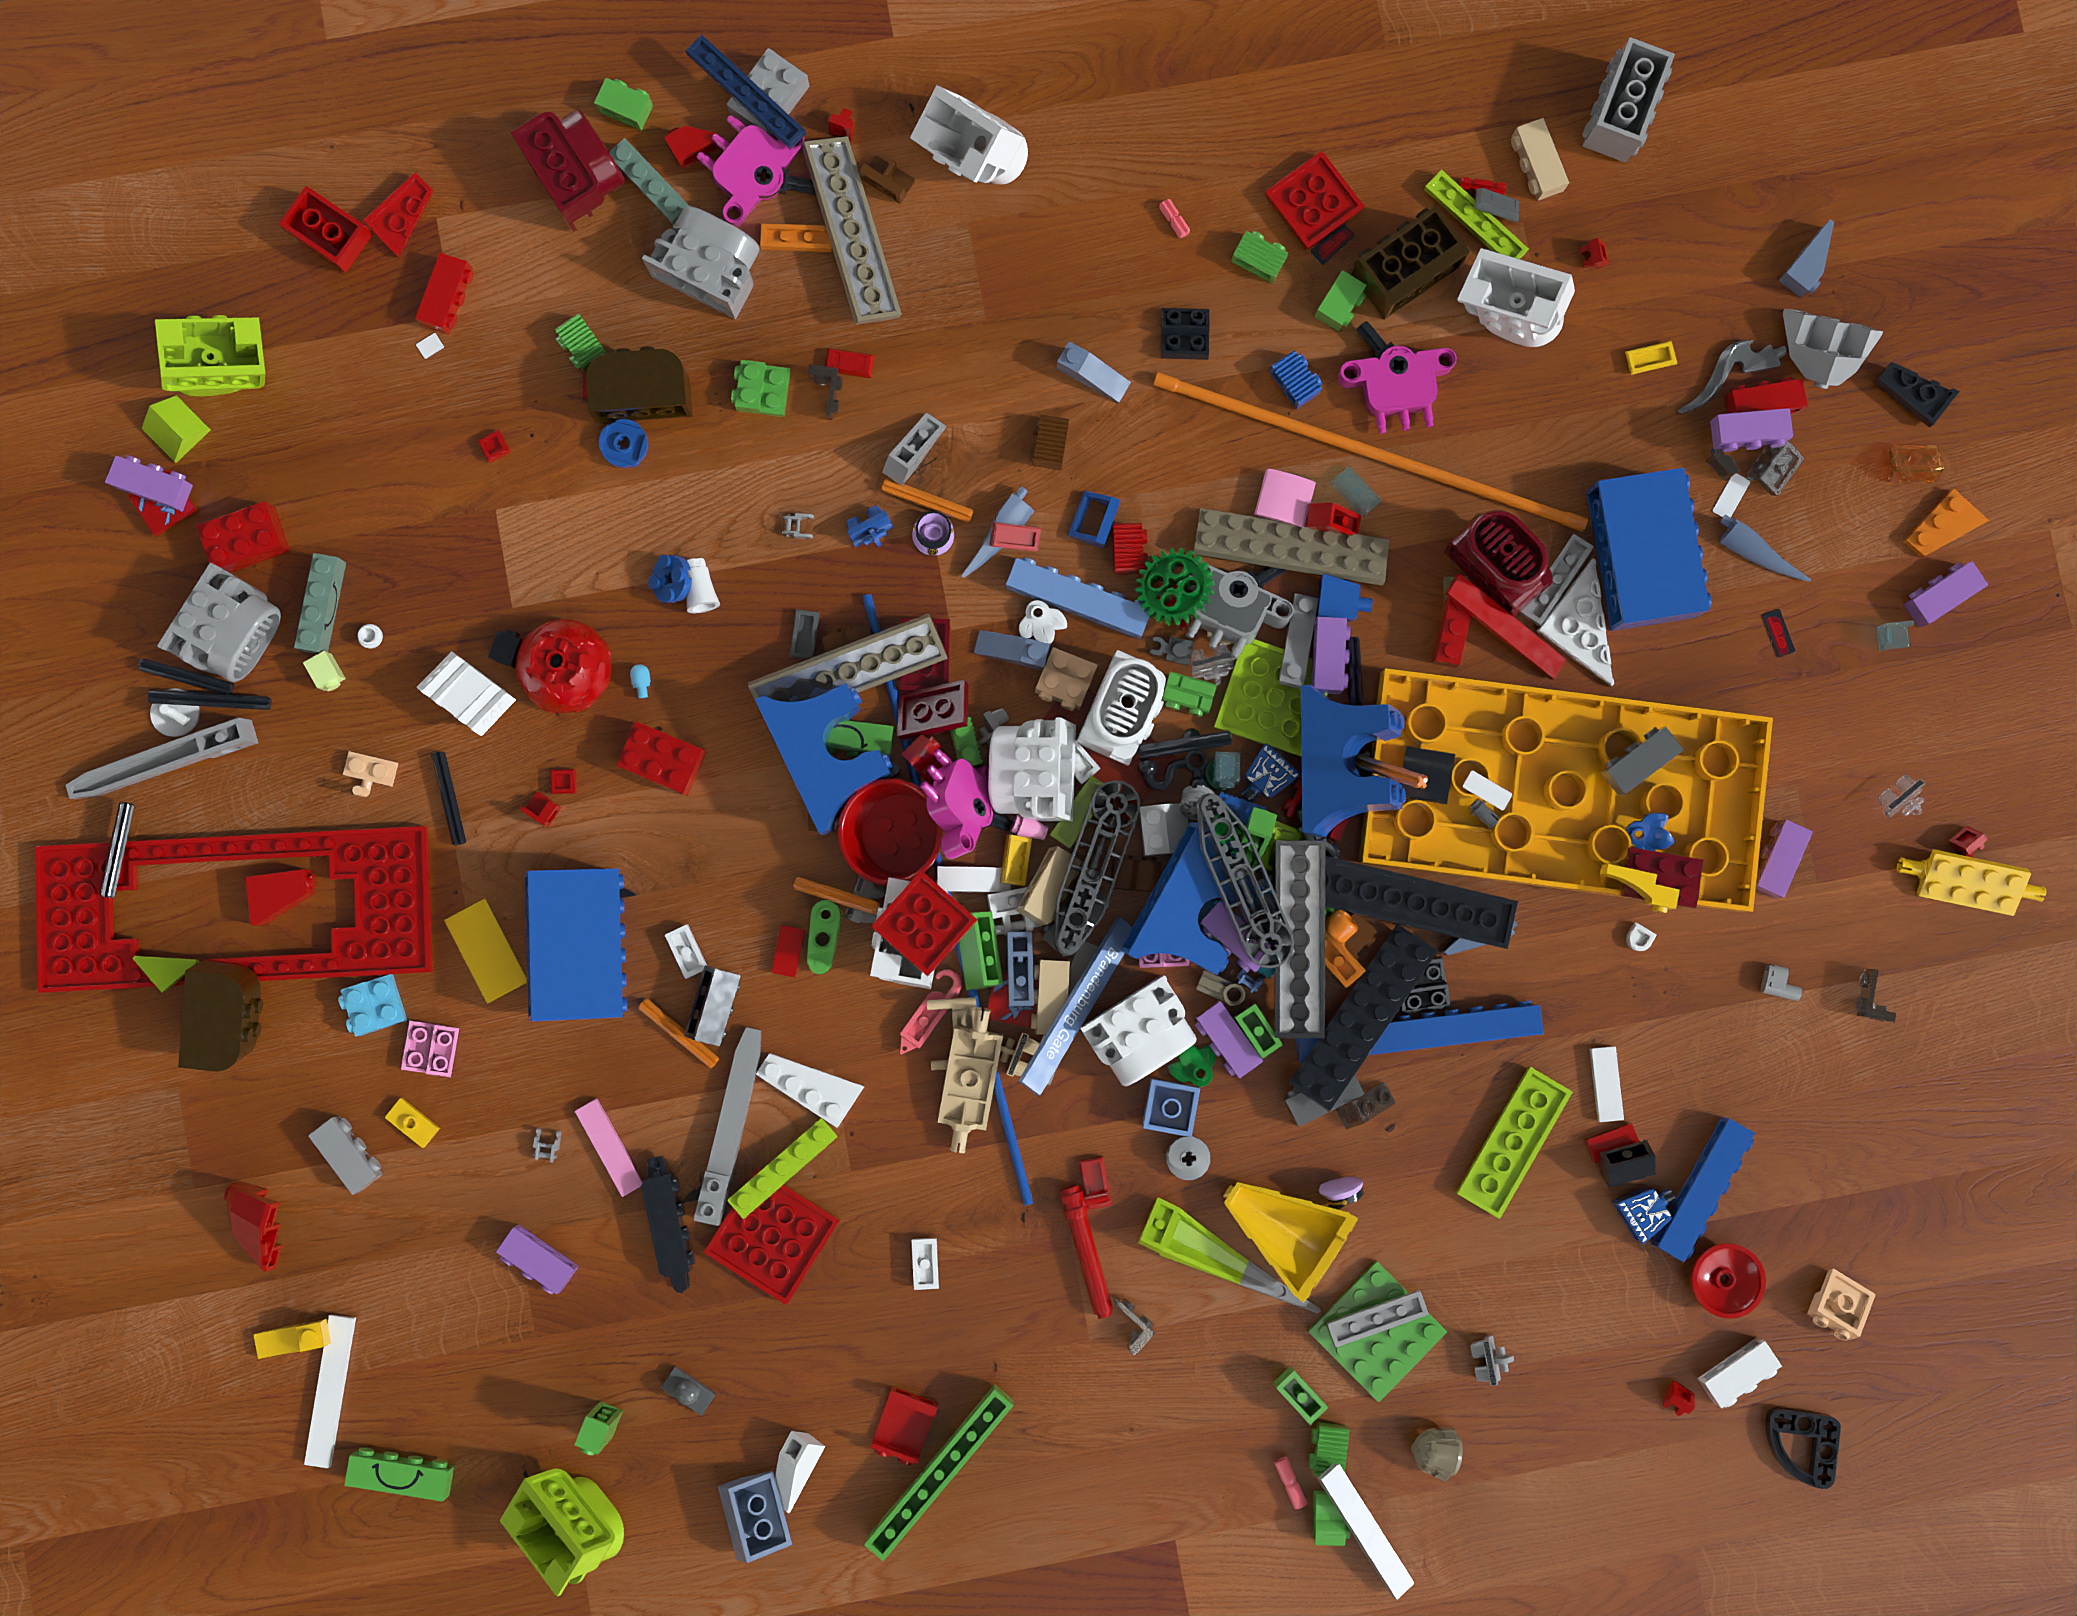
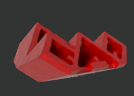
[224,1181,282,1272]

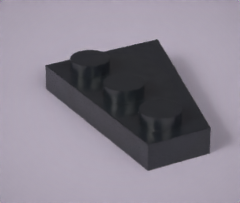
[1874,362,1960,428]

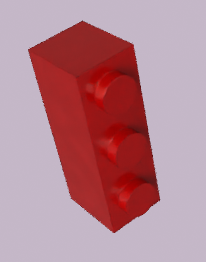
[415,252,473,335]
[1725,377,1808,414]
[1432,597,1471,668]

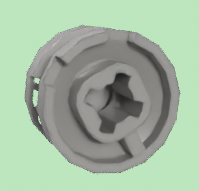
[1179,785,1215,820]

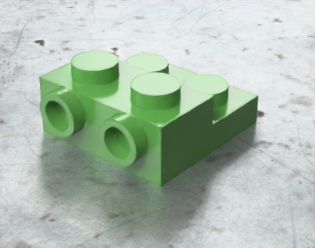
[731,360,791,417]

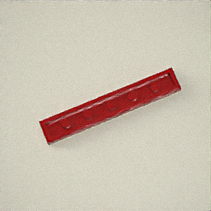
[1445,574,1566,680]

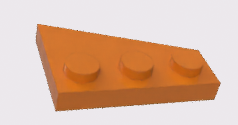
[1903,489,1990,558]

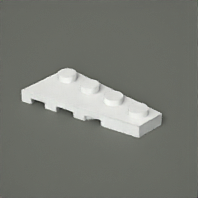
[756,1053,865,1128]

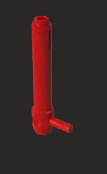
[1059,1185,1113,1319]

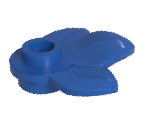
[1625,812,1674,851]

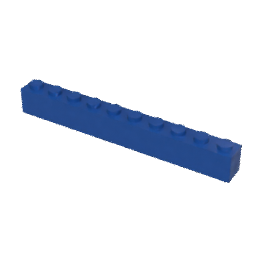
[1295,1000,1544,1063]

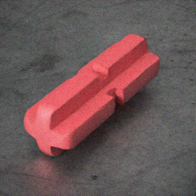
[1159,199,1190,238]

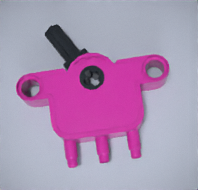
[697,115,816,227]
[1337,321,1457,434]
[920,749,1013,859]

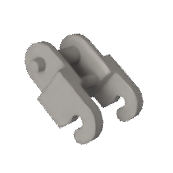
[782,513,814,539]
[533,1128,561,1163]

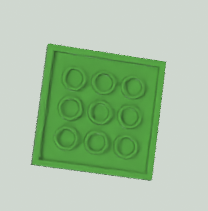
[1307,1260,1447,1402]

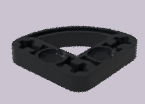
[1766,1407,1841,1489]

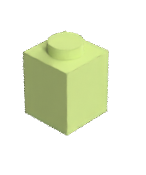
[303,651,346,691]

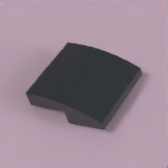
[1161,308,1210,360]
[1400,746,1455,805]
[1400,956,1451,1014]

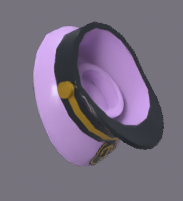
[912,511,954,556]
[1319,1176,1364,1210]

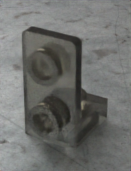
[808,364,843,420]
[1706,447,1740,481]
[1855,969,1896,1022]
[1336,1082,1395,1129]
[1114,1297,1155,1356]

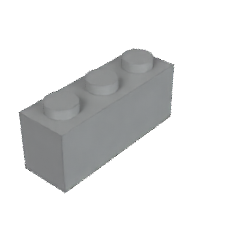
[309,1116,383,1195]

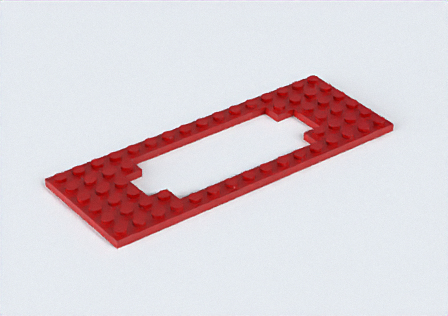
[35,826,433,993]

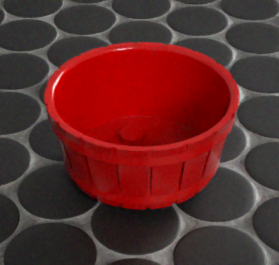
[838,779,943,885]

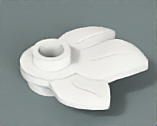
[1019,600,1067,645]

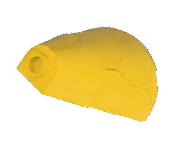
[1223,1182,1358,1303]

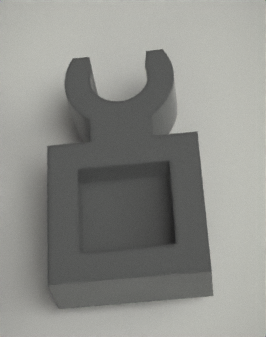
[1150,637,1194,666]

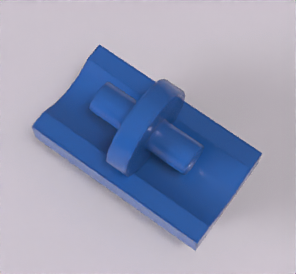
[847,505,893,548]

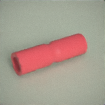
[1274,1456,1308,1509]

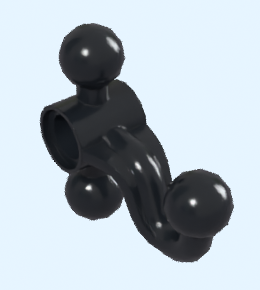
[1138,728,1208,791]

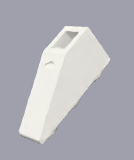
[775,1431,825,1513]

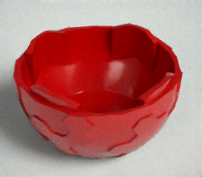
[516,618,612,714]

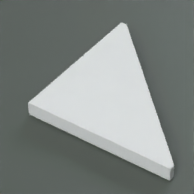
[1536,558,1614,687]

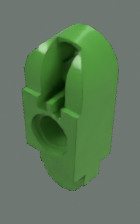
[807,900,842,974]

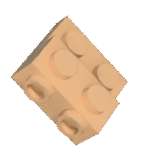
[1035,647,1098,711]
[1807,1268,1876,1341]

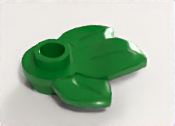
[1168,1045,1216,1087]

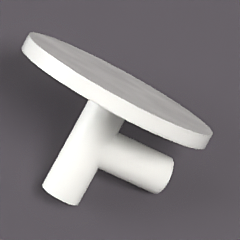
[150,689,200,737]

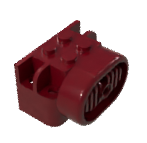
[510,109,625,232]
[1444,510,1554,617]

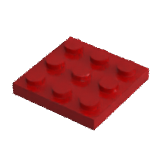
[1264,151,1365,250]
[871,870,978,977]

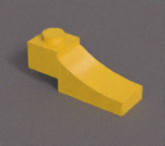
[1600,864,1680,913]
[254,1319,331,1359]

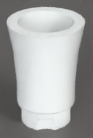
[686,558,720,613]

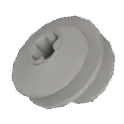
[1165,1136,1210,1180]

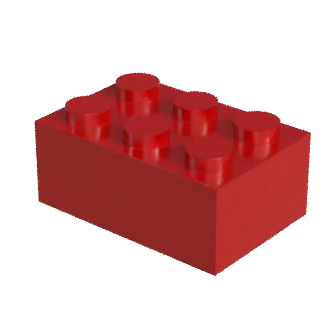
[278,185,373,273]
[196,501,290,573]
[616,721,707,796]

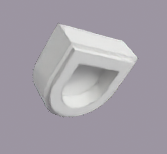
[1626,922,1656,951]

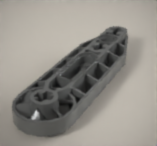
[1055,780,1140,956]
[1196,793,1294,968]

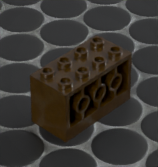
[1351,205,1470,320]

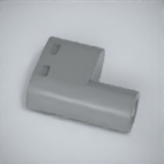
[1761,964,1802,1001]

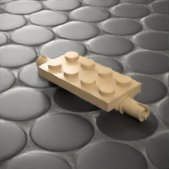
[938,1007,1003,1153]

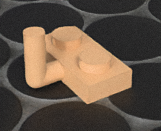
[343,751,398,797]

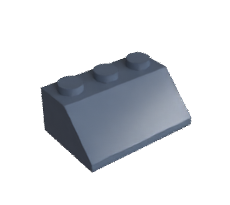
[718,1471,792,1563]

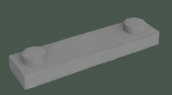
[1520,534,1594,627]
[1278,593,1319,689]
[1326,1290,1429,1347]

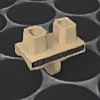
[1000,1032,1040,1077]

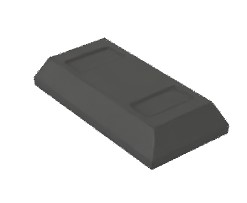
[1475,188,1520,223]
[789,610,820,659]

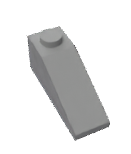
[882,413,946,486]

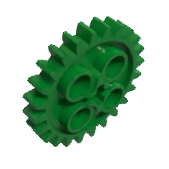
[1135,548,1215,626]

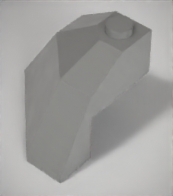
[1783,308,1883,389]

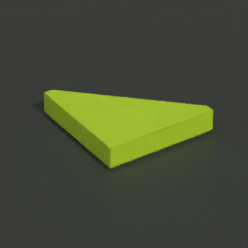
[133,956,199,993]

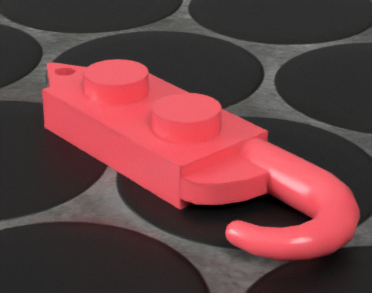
[900,969,962,1054]

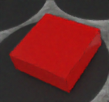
[477,429,511,463]
[550,769,577,795]

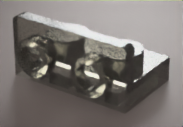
[1746,441,1804,496]

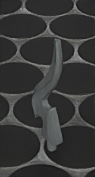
[1677,340,1787,415]

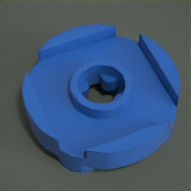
[599,419,649,468]
[648,555,692,603]

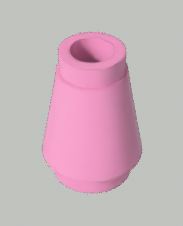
[1010,814,1048,840]

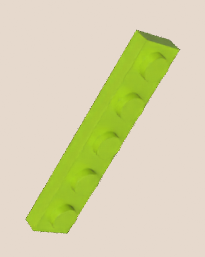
[1424,170,1529,260]
[727,1118,838,1219]

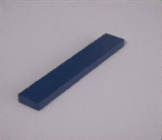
[685,34,806,150]

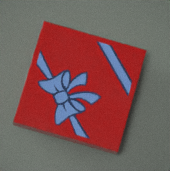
[128,469,198,537]
[987,972,1038,1028]

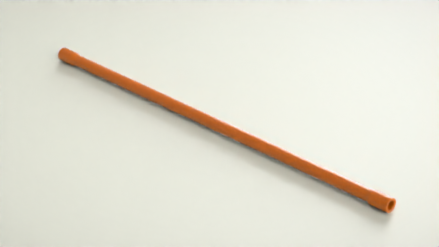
[1153,372,1588,532]

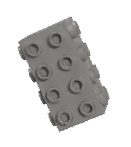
[1582,37,1675,163]

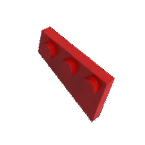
[363,172,434,258]

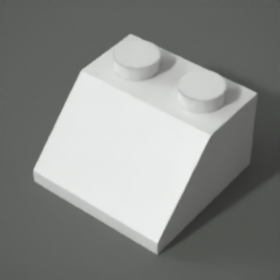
[1139,803,1189,856]

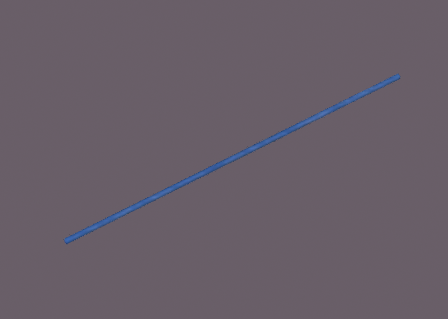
[862,594,1033,1205]

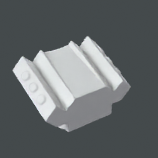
[417,651,516,736]

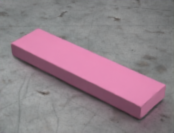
[575,1099,644,1197]

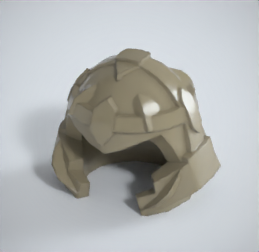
[1411,1427,1463,1482]

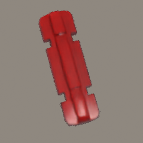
[1459,177,1506,195]

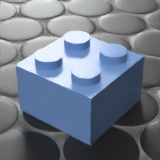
[1142,1078,1200,1137]

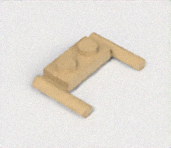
[927,997,976,1071]

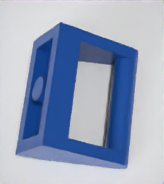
[1068,491,1121,549]

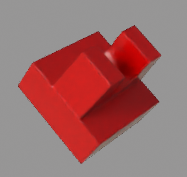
[829,108,854,143]
[1580,238,1609,268]
[1949,825,1987,857]
[1662,1380,1695,1416]

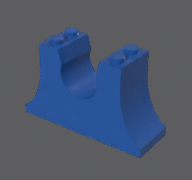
[755,683,894,835]
[1301,685,1406,837]
[1120,822,1264,975]

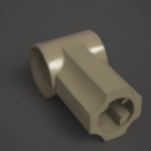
[1196,970,1245,1006]

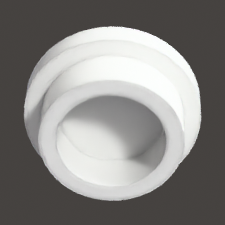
[358,624,383,649]

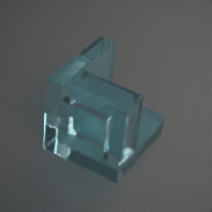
[1876,620,1914,651]

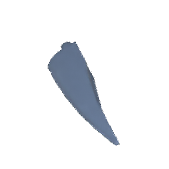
[961,486,1034,578]
[1719,514,1811,582]

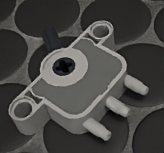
[1186,565,1294,659]

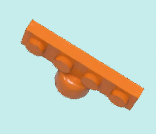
[1325,910,1366,988]

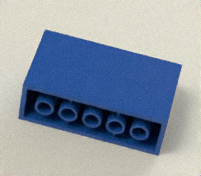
[1586,468,1712,631]
[525,868,627,1021]

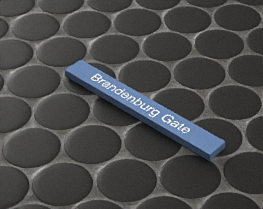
[1018,917,1132,1095]

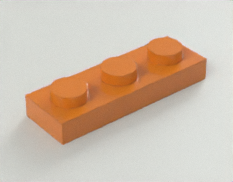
[760,224,833,252]

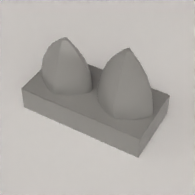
[844,876,886,923]

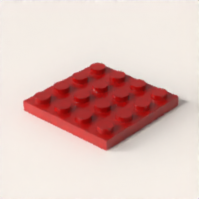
[704,1167,840,1305]

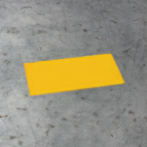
[444,899,527,1004]

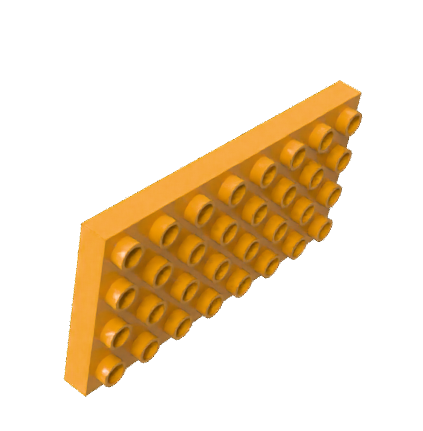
[1358,668,1773,913]

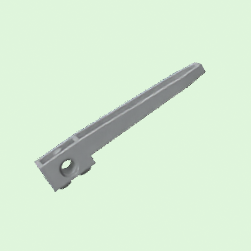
[66,718,259,799]
[694,1027,761,1226]

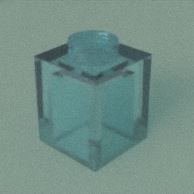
[1213,752,1240,788]

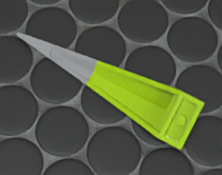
[1138,1197,1321,1313]

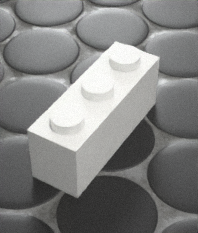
[1697,1337,1782,1408]

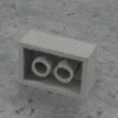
[726,48,810,137]

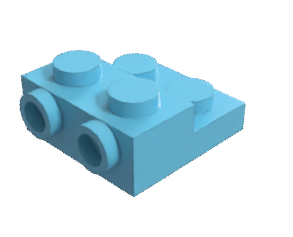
[338,974,407,1037]

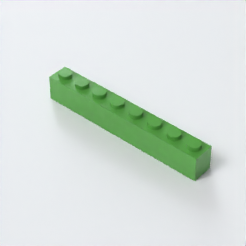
[864,1384,1014,1561]

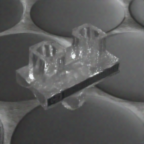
[1191,643,1235,685]
[1878,774,1926,818]

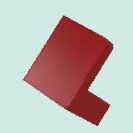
[520,792,562,827]

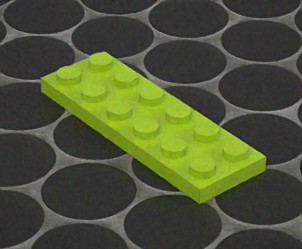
[1456,1066,1573,1219]

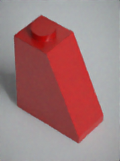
[245,869,317,926]

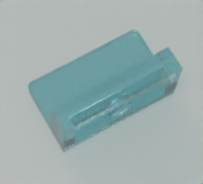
[1331,466,1382,518]

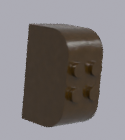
[586,346,693,424]
[178,960,263,1072]

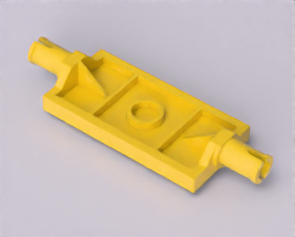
[1897,849,2046,916]

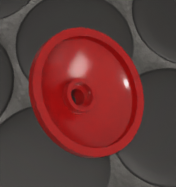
[1691,1243,1766,1319]

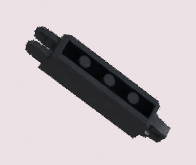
[641,1156,695,1294]

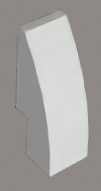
[937,866,1011,892]

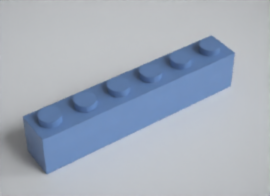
[1006,557,1149,640]

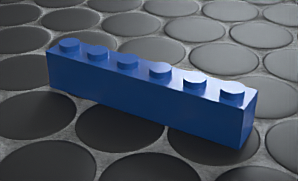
[1651,1117,1755,1262]

